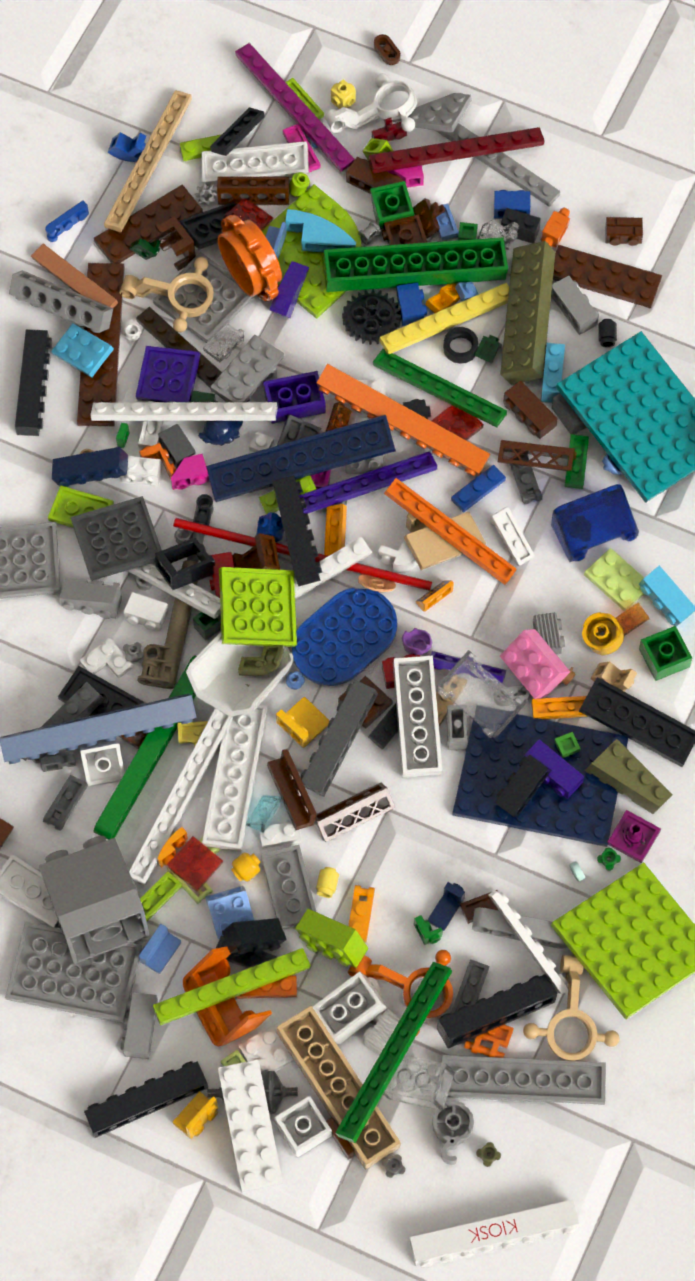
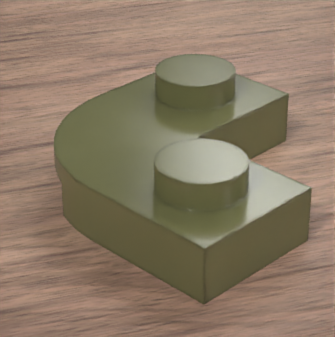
[238,645,284,676]

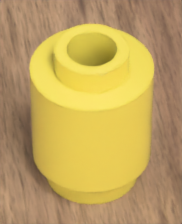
[316,867,339,898]

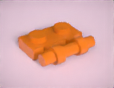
[464,1025,514,1058]

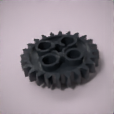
[342,289,401,345]

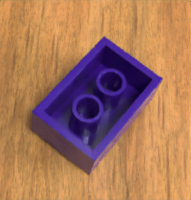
[263,371,326,424]

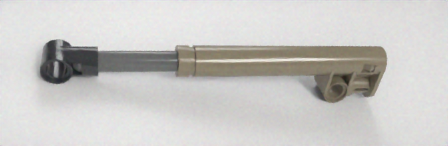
[137,494,214,689]

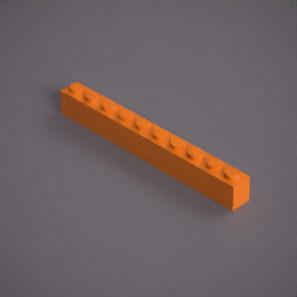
[317,364,490,476]

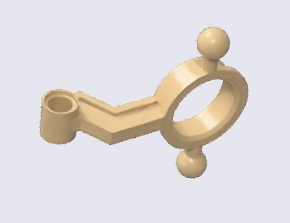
[119,257,214,332]
[523,955,620,1061]

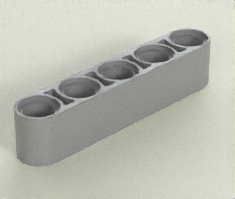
[472,907,567,949]

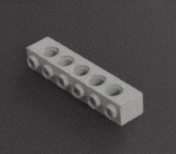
[9,270,113,333]

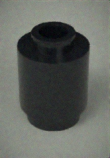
[598,319,617,347]

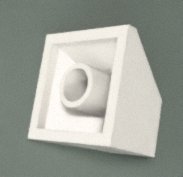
[80,739,125,786]

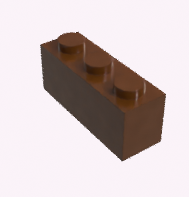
[346,157,403,194]
[503,381,557,439]

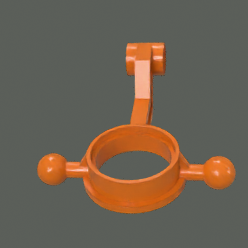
[348,950,453,1036]

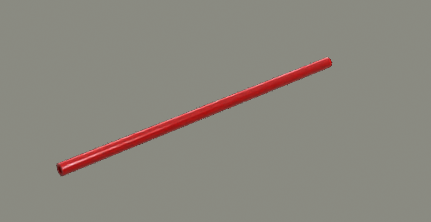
[173,518,432,591]

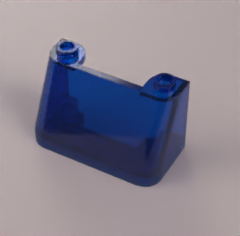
[551,484,639,562]

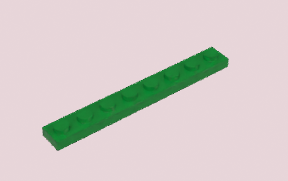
[373,349,507,428]

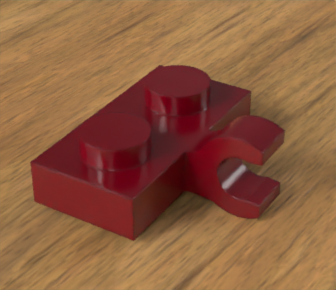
[372,117,407,142]

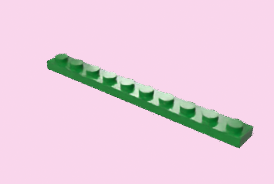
[335,962,452,1143]

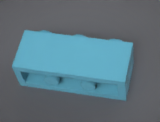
[541,343,565,403]
[639,565,695,627]

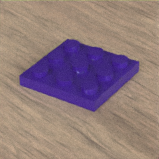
[135,346,201,402]

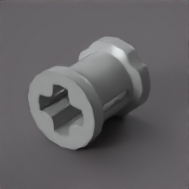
[358,221,382,245]

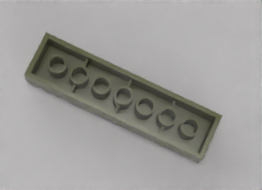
[500,241,555,385]

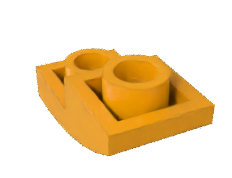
[157,827,188,868]

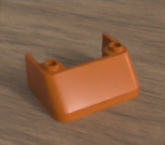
[183,946,272,1046]

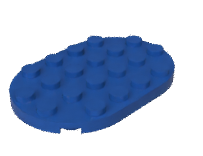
[292,588,397,686]

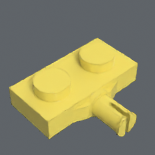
[178,721,208,747]

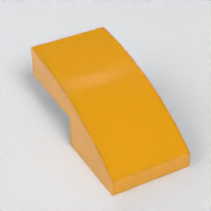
[425,284,460,313]

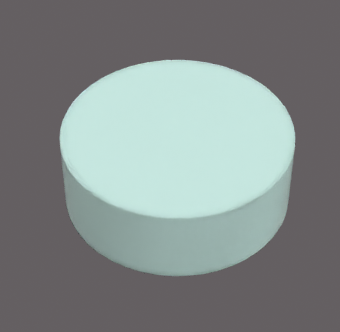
[569,861,585,882]

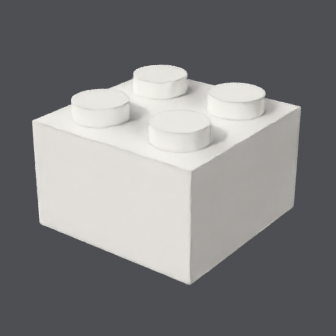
[274,1096,332,1157]

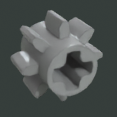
[195,182,217,206]

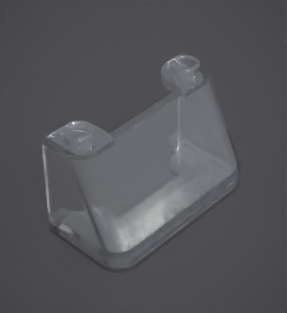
[437,650,528,738]

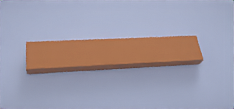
[31,243,118,308]

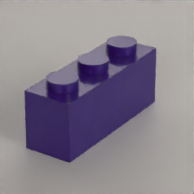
[523,739,584,799]

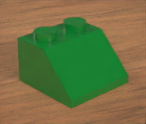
[370,181,414,229]

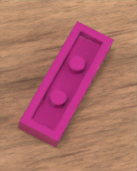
[283,124,321,173]

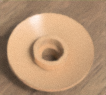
[358,574,396,593]

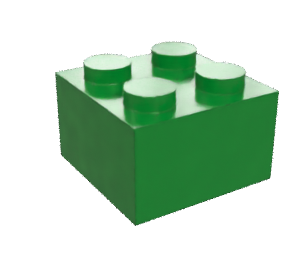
[639,626,693,681]

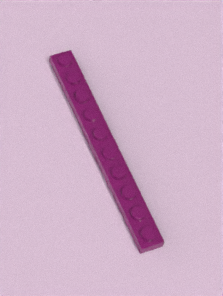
[235,43,355,172]

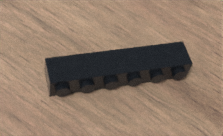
[15,329,52,436]
[272,475,322,586]
[437,974,558,1049]
[84,1061,208,1138]

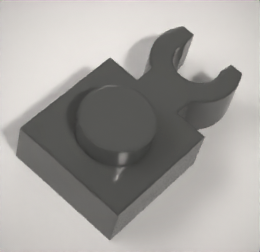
[41,754,76,772]

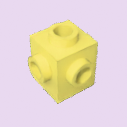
[331,79,356,109]

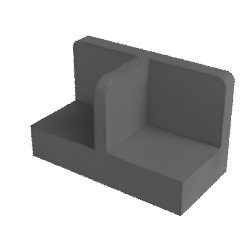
[158,424,196,469]

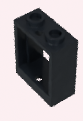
[155,538,215,590]

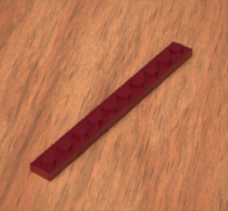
[369,127,545,173]

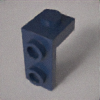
[428,882,465,931]

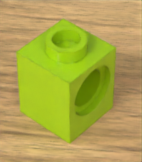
[362,138,393,161]

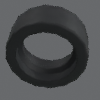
[443,327,478,364]

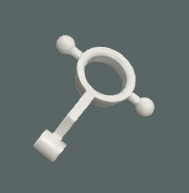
[325,73,417,133]

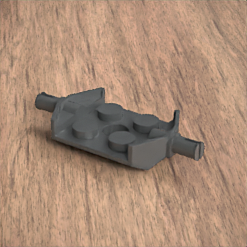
[207,1071,298,1113]

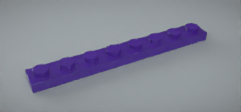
[300,451,437,514]

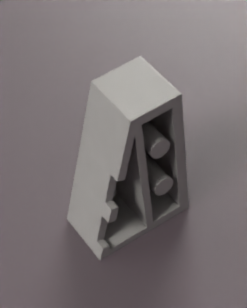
[59,578,122,619]

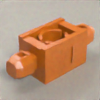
[540,207,570,248]

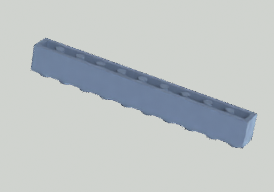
[0,693,197,764]

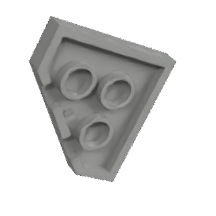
[408,93,472,132]

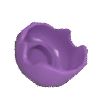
[402,628,432,656]

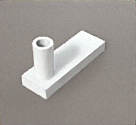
[490,507,535,566]

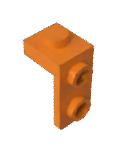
[139,443,176,479]

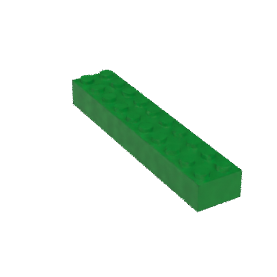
[322,237,508,292]

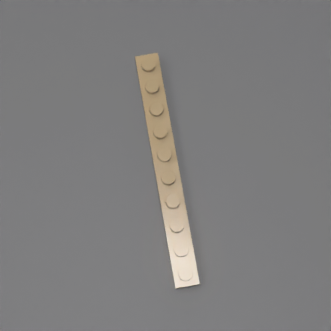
[104,90,192,232]

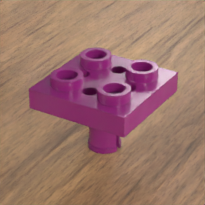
[607,810,661,863]

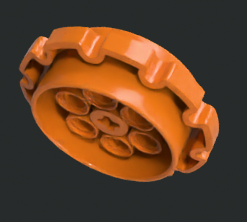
[217,215,282,302]

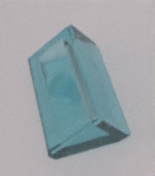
[246,795,281,833]

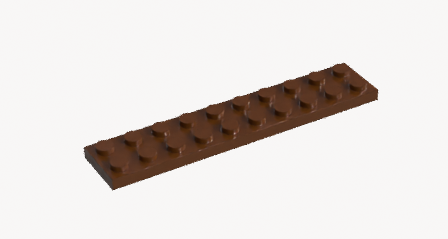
[77,263,125,426]

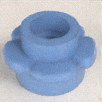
[286,671,305,690]

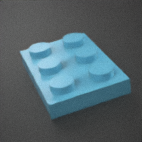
[51,323,114,378]

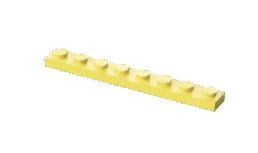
[379,283,509,355]

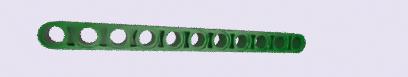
[93,655,197,840]

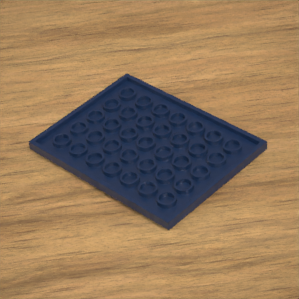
[452,706,628,847]

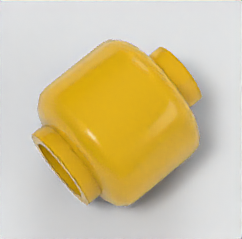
[231,852,261,882]

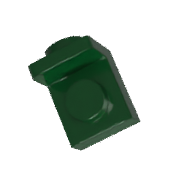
[129,238,161,260]
[474,335,502,364]

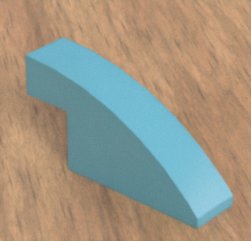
[286,209,356,252]

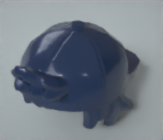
[198,421,243,446]

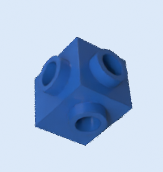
[256,512,284,542]

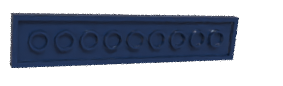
[206,415,396,502]

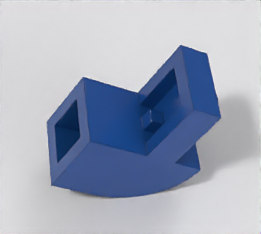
[108,132,146,162]

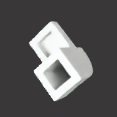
[378,539,417,573]

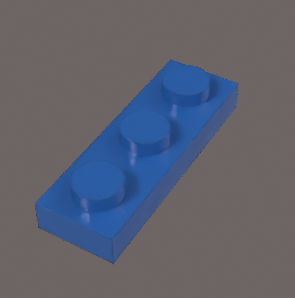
[451,465,506,513]

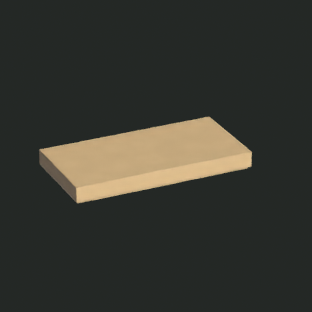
[404,512,486,570]

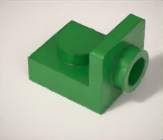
[414,915,443,945]

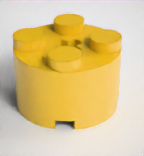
[582,612,624,656]

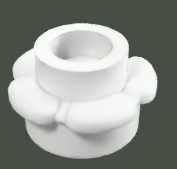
[124,323,142,341]

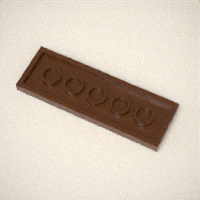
[94,184,203,263]
[553,245,662,308]

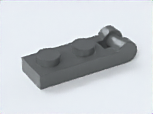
[509,454,542,505]
[43,775,88,831]

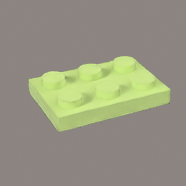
[584,548,644,612]

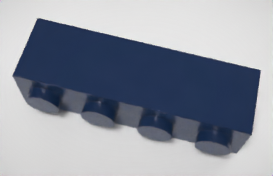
[52,447,128,487]

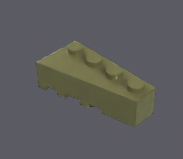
[585,739,673,814]

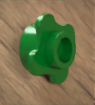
[597,847,621,871]

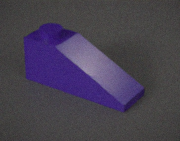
[269,261,309,318]

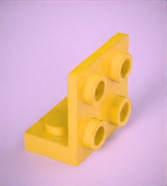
[276,697,330,748]
[172,1091,218,1139]

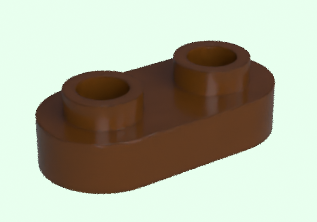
[374,34,400,65]

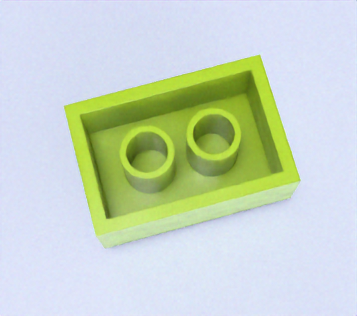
[295,909,369,968]

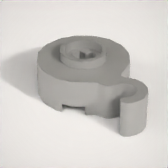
[432,1100,474,1165]

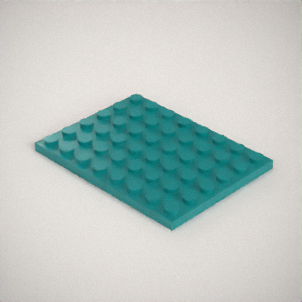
[555,331,695,503]

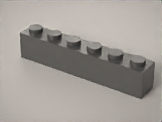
[300,680,378,797]

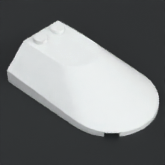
[186,632,293,716]

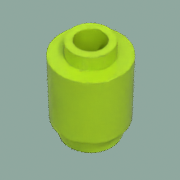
[289,172,310,197]

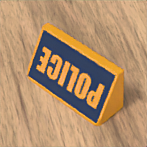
[416,580,454,612]

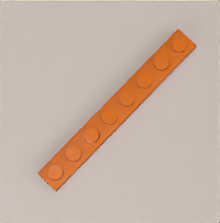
[384,478,517,585]

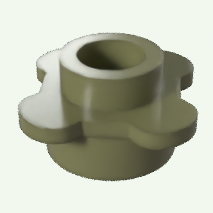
[476,1142,501,1167]

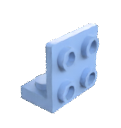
[205,886,254,939]

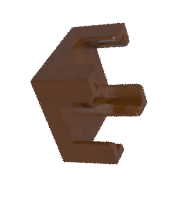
[156,216,196,271]

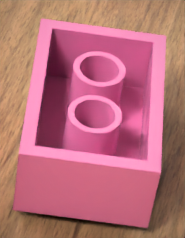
[500,629,570,699]

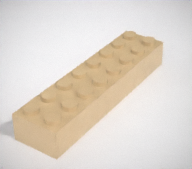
[276,1006,401,1170]

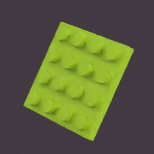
[219,567,297,647]

